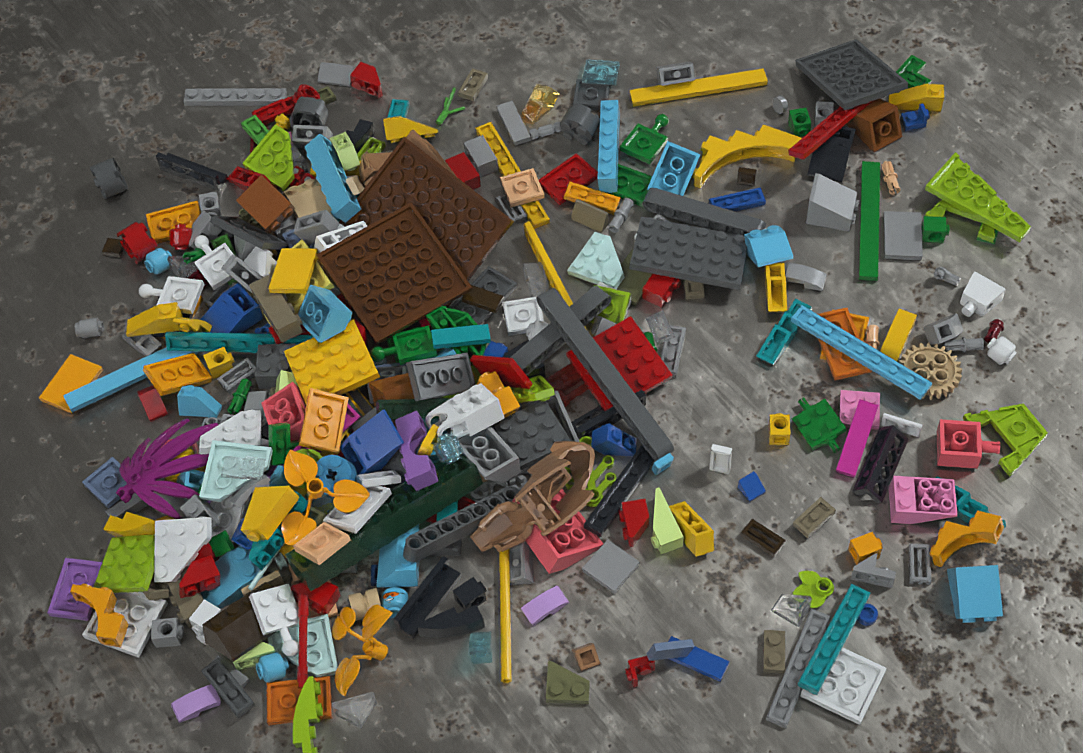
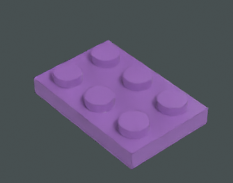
[47,558,102,621]

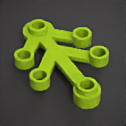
[564,436,617,507]

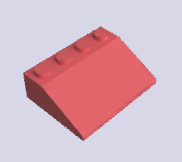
[512,489,603,574]

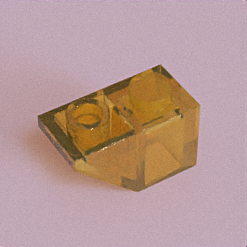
[522,84,560,123]

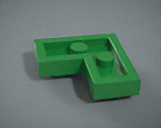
[896,55,932,88]
[269,422,300,465]

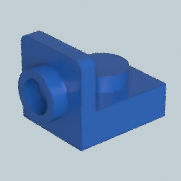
[900,103,930,131]

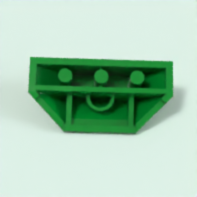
[426,306,488,365]

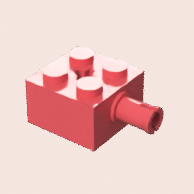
[937,419,1000,469]

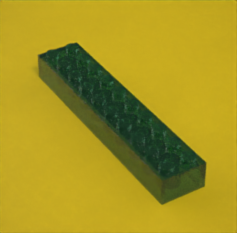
[285,450,483,591]

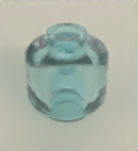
[433,433,463,465]

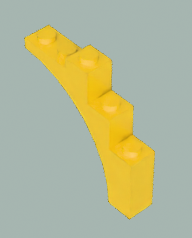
[692,125,802,188]

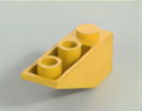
[383,116,438,143]

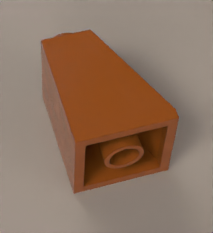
[846,99,902,152]
[236,175,295,234]
[368,373,435,427]

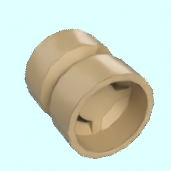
[348,588,381,621]

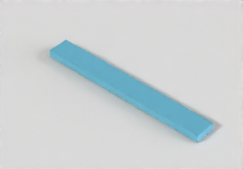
[791,305,932,400]
[63,332,203,413]

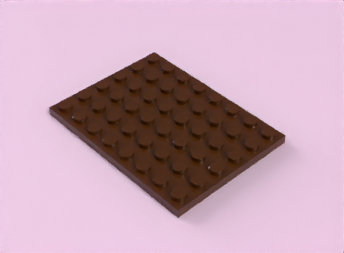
[339,137,514,308]

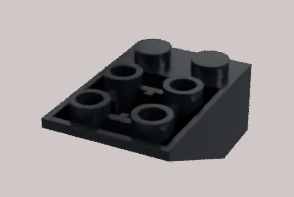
[807,126,856,183]

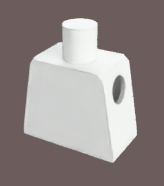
[960,272,1006,317]

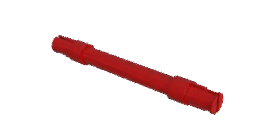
[297,595,309,689]

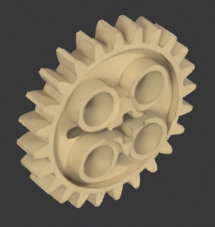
[899,342,962,400]

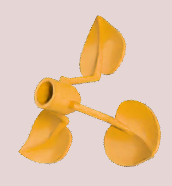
[281,450,370,546]
[331,605,393,696]

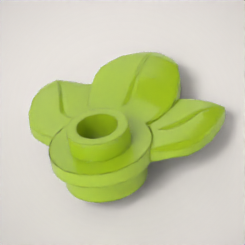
[793,571,834,608]

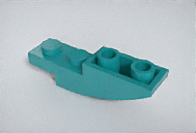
[249,490,308,571]

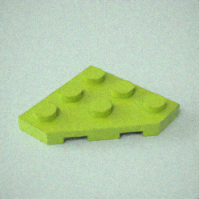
[242,124,295,191]
[505,375,555,403]

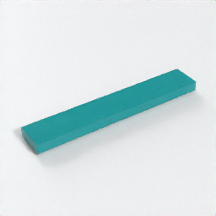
[797,584,871,695]

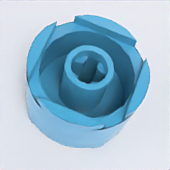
[315,455,357,496]

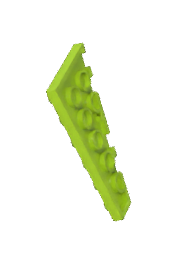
[925,152,1031,243]

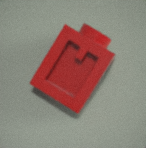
[625,656,655,687]

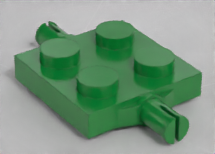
[791,397,847,453]

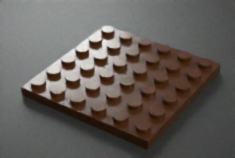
[316,202,472,345]

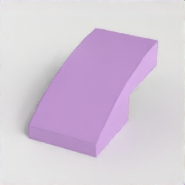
[521,586,569,626]
[171,684,221,723]

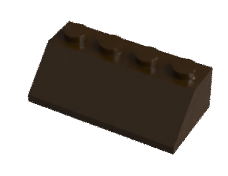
[202,582,277,662]

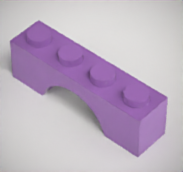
[395,411,438,491]

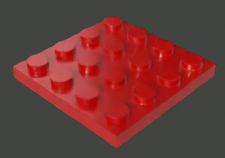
[566,316,673,411]

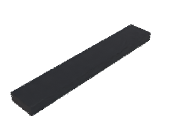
[584,445,655,537]

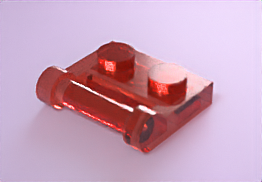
[545,363,589,407]

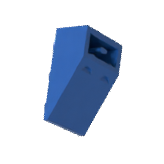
[200,283,263,333]
[340,410,404,475]

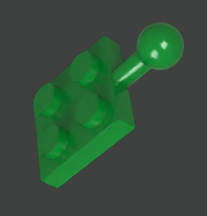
[620,114,669,165]
[370,326,437,365]

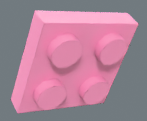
[839,390,880,430]

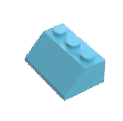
[298,285,353,343]
[377,524,420,588]

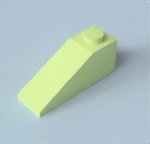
[329,132,361,171]
[651,487,684,554]

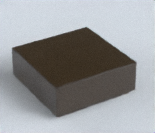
[737,167,757,186]
[102,238,124,258]

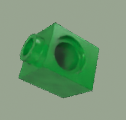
[788,108,812,137]
[922,216,950,243]

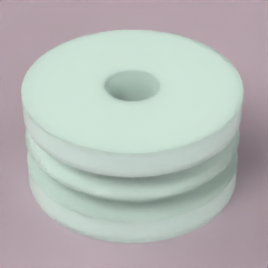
[274,552,288,570]

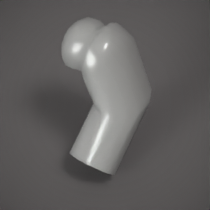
[934,267,961,286]

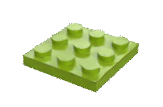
[94,535,155,593]

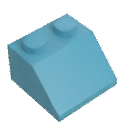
[744,225,794,267]

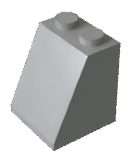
[806,173,859,231]

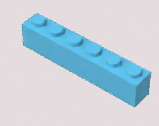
[598,100,620,193]
[305,133,361,223]

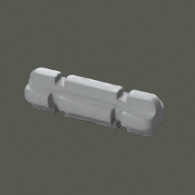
[529,121,562,140]

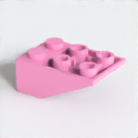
[889,476,957,524]

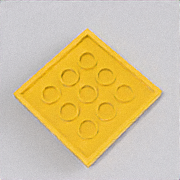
[284,319,380,403]

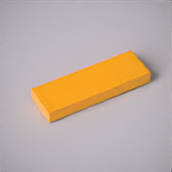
[564,182,621,215]

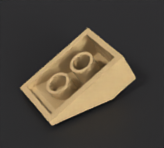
[283,178,333,219]

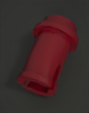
[984,319,1004,343]

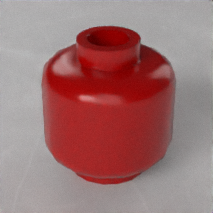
[169,224,192,250]

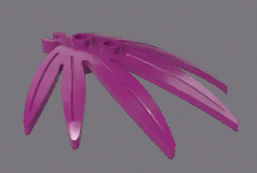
[116,418,219,519]

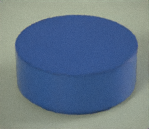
[857,604,878,626]

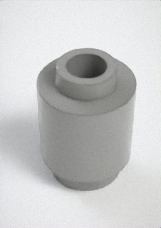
[75,318,104,339]

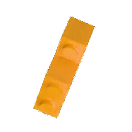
[477,371,520,418]
[930,510,1004,567]
[70,584,129,647]

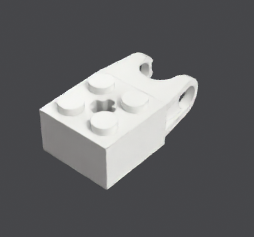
[425,383,505,442]

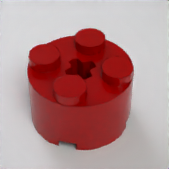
[117,222,158,264]

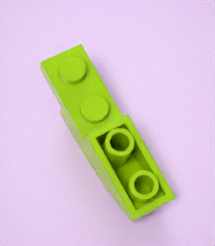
[293,676,323,753]

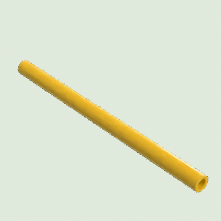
[499,549,512,683]

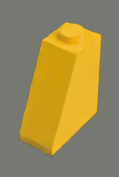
[240,486,299,542]

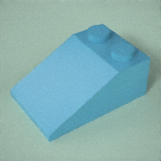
[647,141,701,196]
[200,546,263,609]

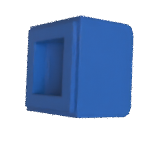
[738,472,766,502]

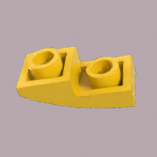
[172,317,212,332]

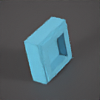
[652,453,674,475]

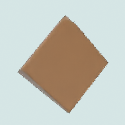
[572,643,600,671]

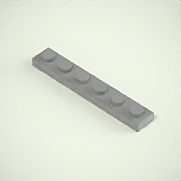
[183,88,287,106]

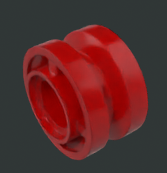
[292,84,320,104]

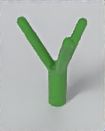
[435,87,465,126]

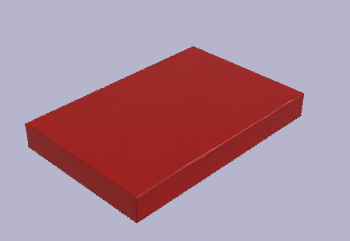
[539,153,598,205]
[470,355,533,389]

